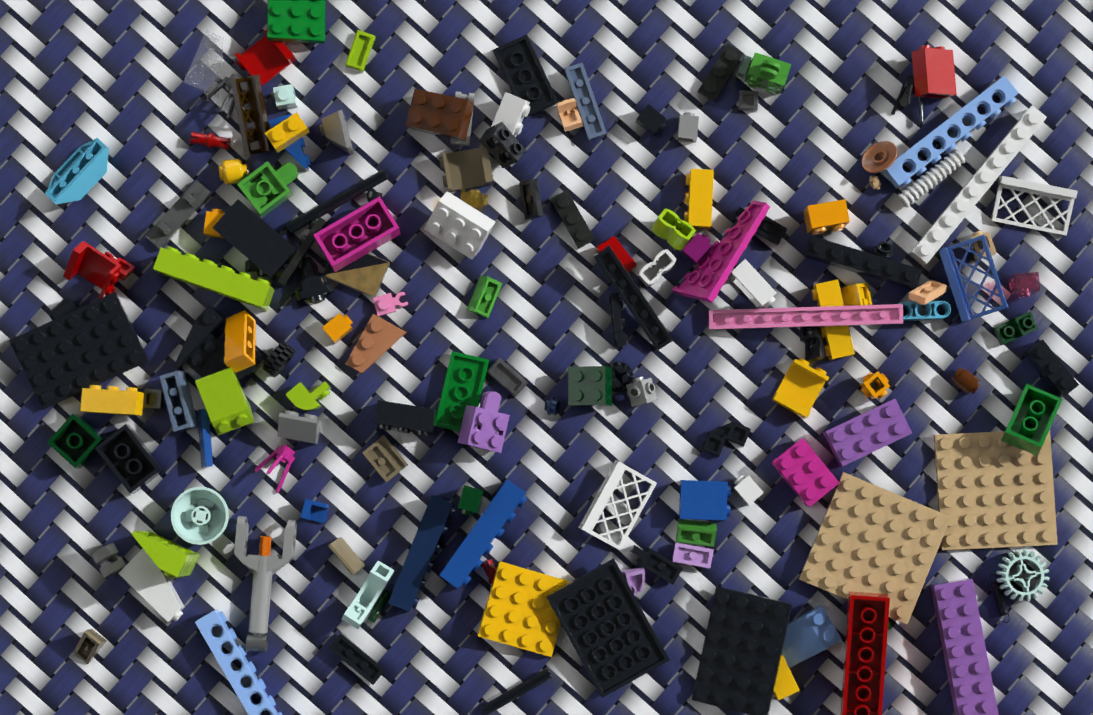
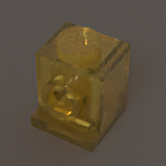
[461,188,488,211]

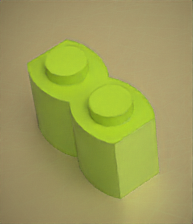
[651,208,696,251]

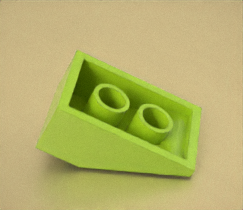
[195,367,254,435]

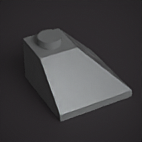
[319,110,354,154]

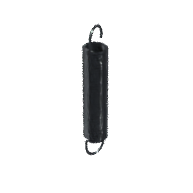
[989,574,1010,623]

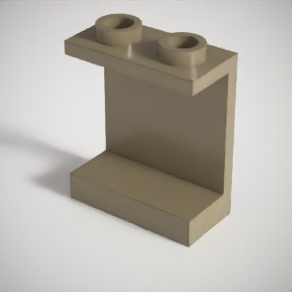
[439,145,494,192]

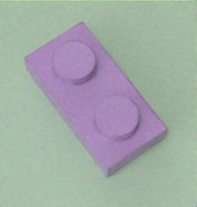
[672,542,714,568]

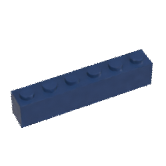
[388,495,456,612]

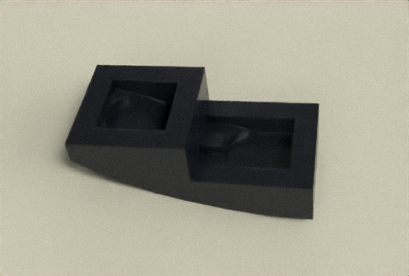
[800,326,825,363]

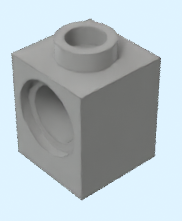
[677,112,699,142]

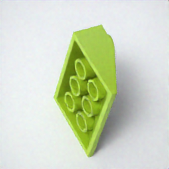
[132,531,200,579]

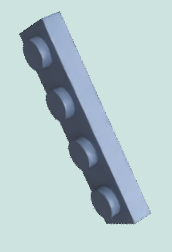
[565,62,607,141]

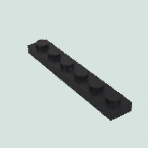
[593,245,673,351]

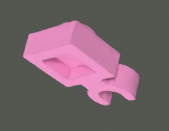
[373,292,408,317]

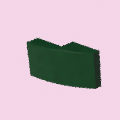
[993,311,1039,345]

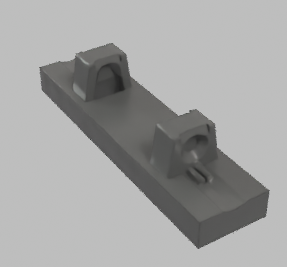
[145,180,211,249]

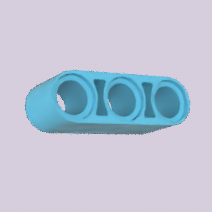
[899,301,951,321]

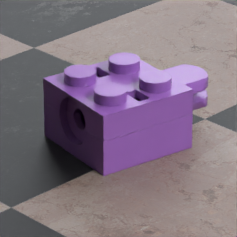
[457,391,510,453]

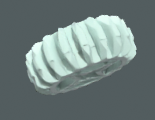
[996,549,1049,602]

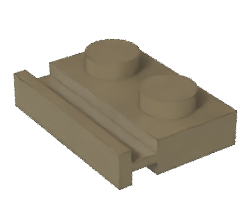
[362,435,408,482]

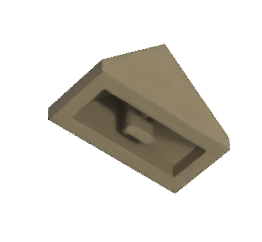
[73,629,107,664]

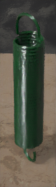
[366,584,393,628]

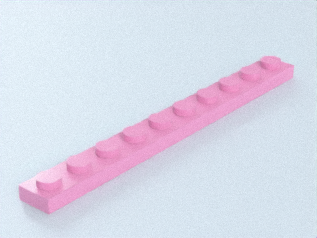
[709,304,903,330]

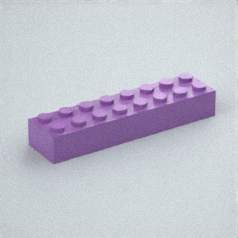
[930,578,999,715]

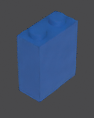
[679,480,731,521]

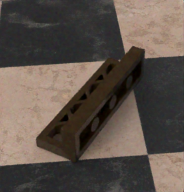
[230,75,273,155]

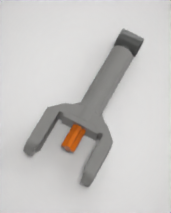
[234,516,297,652]

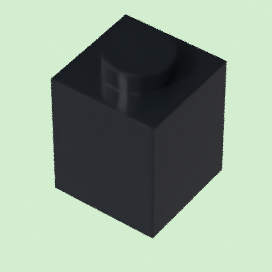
[636,104,666,136]

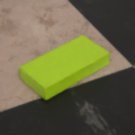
[345,30,376,72]

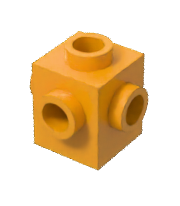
[860,372,890,400]

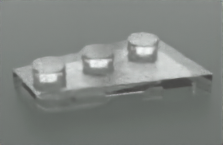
[183,30,224,98]

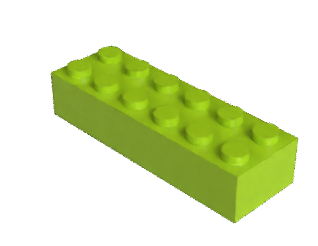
[153,246,275,311]

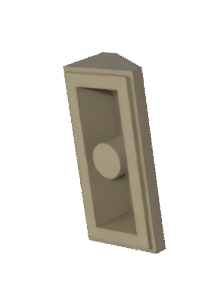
[328,537,365,575]

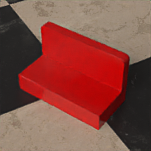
[596,236,637,273]

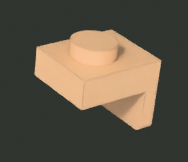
[556,98,583,132]

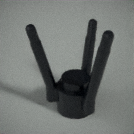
[891,76,923,124]

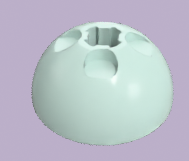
[171,487,229,545]

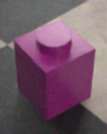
[681,233,712,265]

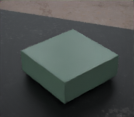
[737,55,752,79]

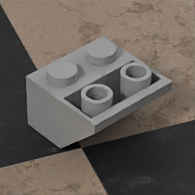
[277,410,322,444]

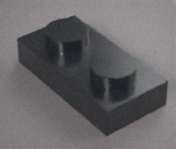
[519,179,544,220]

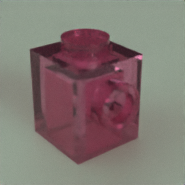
[1009,272,1040,298]

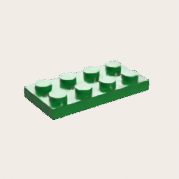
[435,351,489,432]

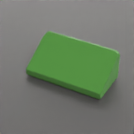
[467,275,503,318]
[676,519,717,547]

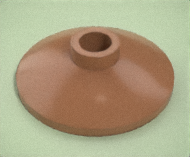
[862,141,898,173]

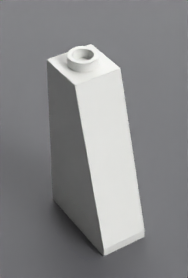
[118,549,185,622]

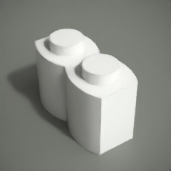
[638,249,676,287]

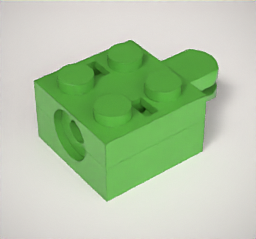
[744,52,792,94]
[237,161,299,217]

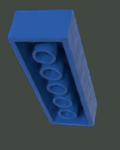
[439,480,527,589]

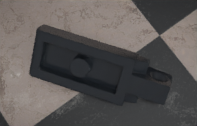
[735,207,787,246]
[630,545,683,585]

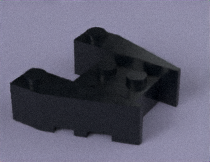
[174,306,267,381]

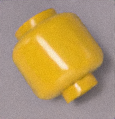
[219,159,247,184]

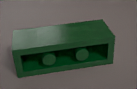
[458,485,485,516]

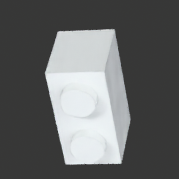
[491,92,530,137]

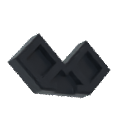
[701,422,751,457]

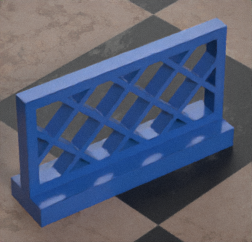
[939,235,1009,322]

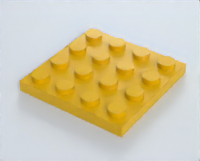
[477,561,570,657]

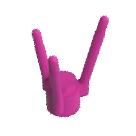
[254,444,295,493]

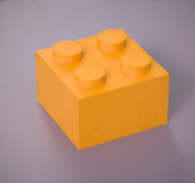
[803,199,850,236]

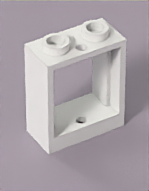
[728,259,777,309]

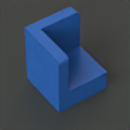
[300,499,330,523]

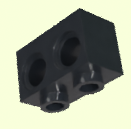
[479,122,526,168]

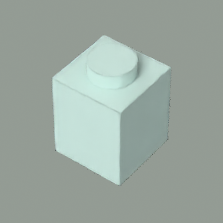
[273,84,298,110]

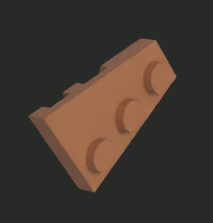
[345,314,407,374]

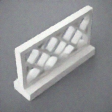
[991,176,1078,236]
[578,460,657,550]

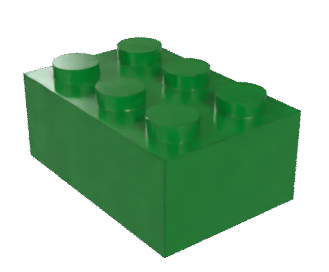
[1001,384,1063,456]

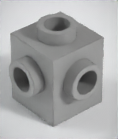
[626,376,658,407]

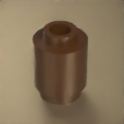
[951,367,980,395]

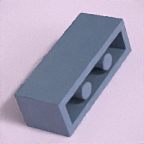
[160,371,199,432]

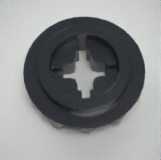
[607,361,634,392]

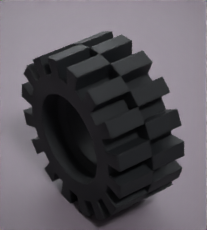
[262,341,296,378]

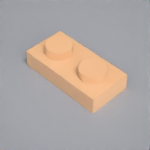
[909,280,947,305]

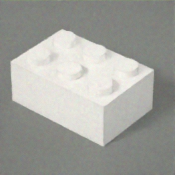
[424,191,495,259]

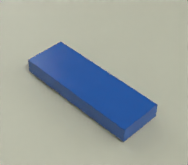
[197,409,213,468]

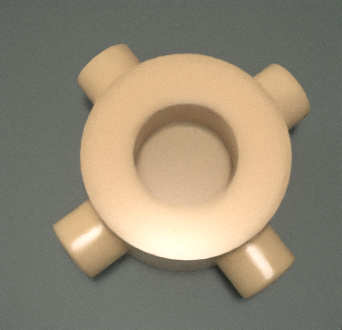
[869,175,881,190]

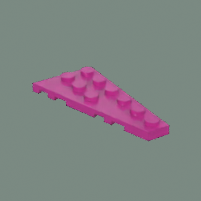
[672,200,770,303]

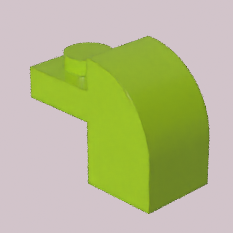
[285,381,331,411]

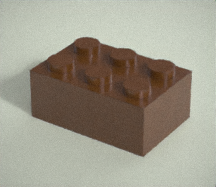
[405,89,474,141]

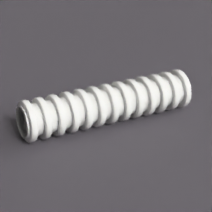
[897,149,965,208]

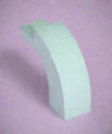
[342,561,395,629]

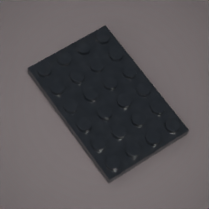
[9,291,149,410]
[546,558,669,698]
[692,586,793,715]

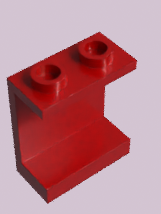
[235,29,296,87]
[63,241,122,299]

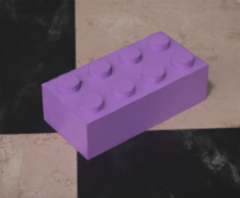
[823,399,912,467]

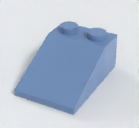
[782,605,842,668]

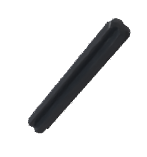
[482,669,552,715]

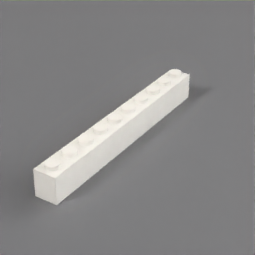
[909,105,1047,266]

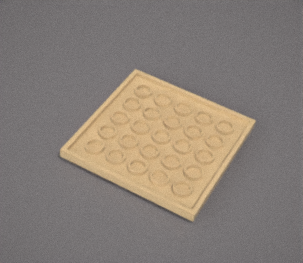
[934,430,1058,550]
[799,472,951,624]

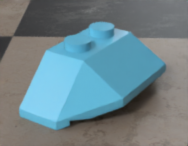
[45,138,109,204]

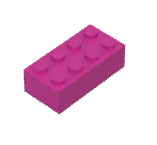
[313,196,401,272]

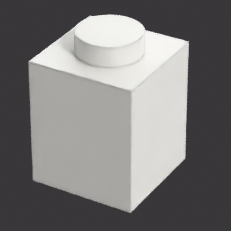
[733,475,764,505]

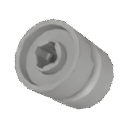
[91,543,126,579]

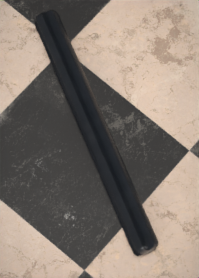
[286,170,388,233]

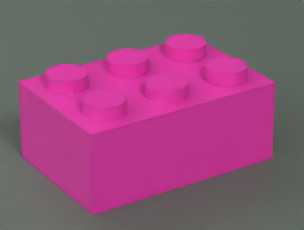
[771,438,839,507]

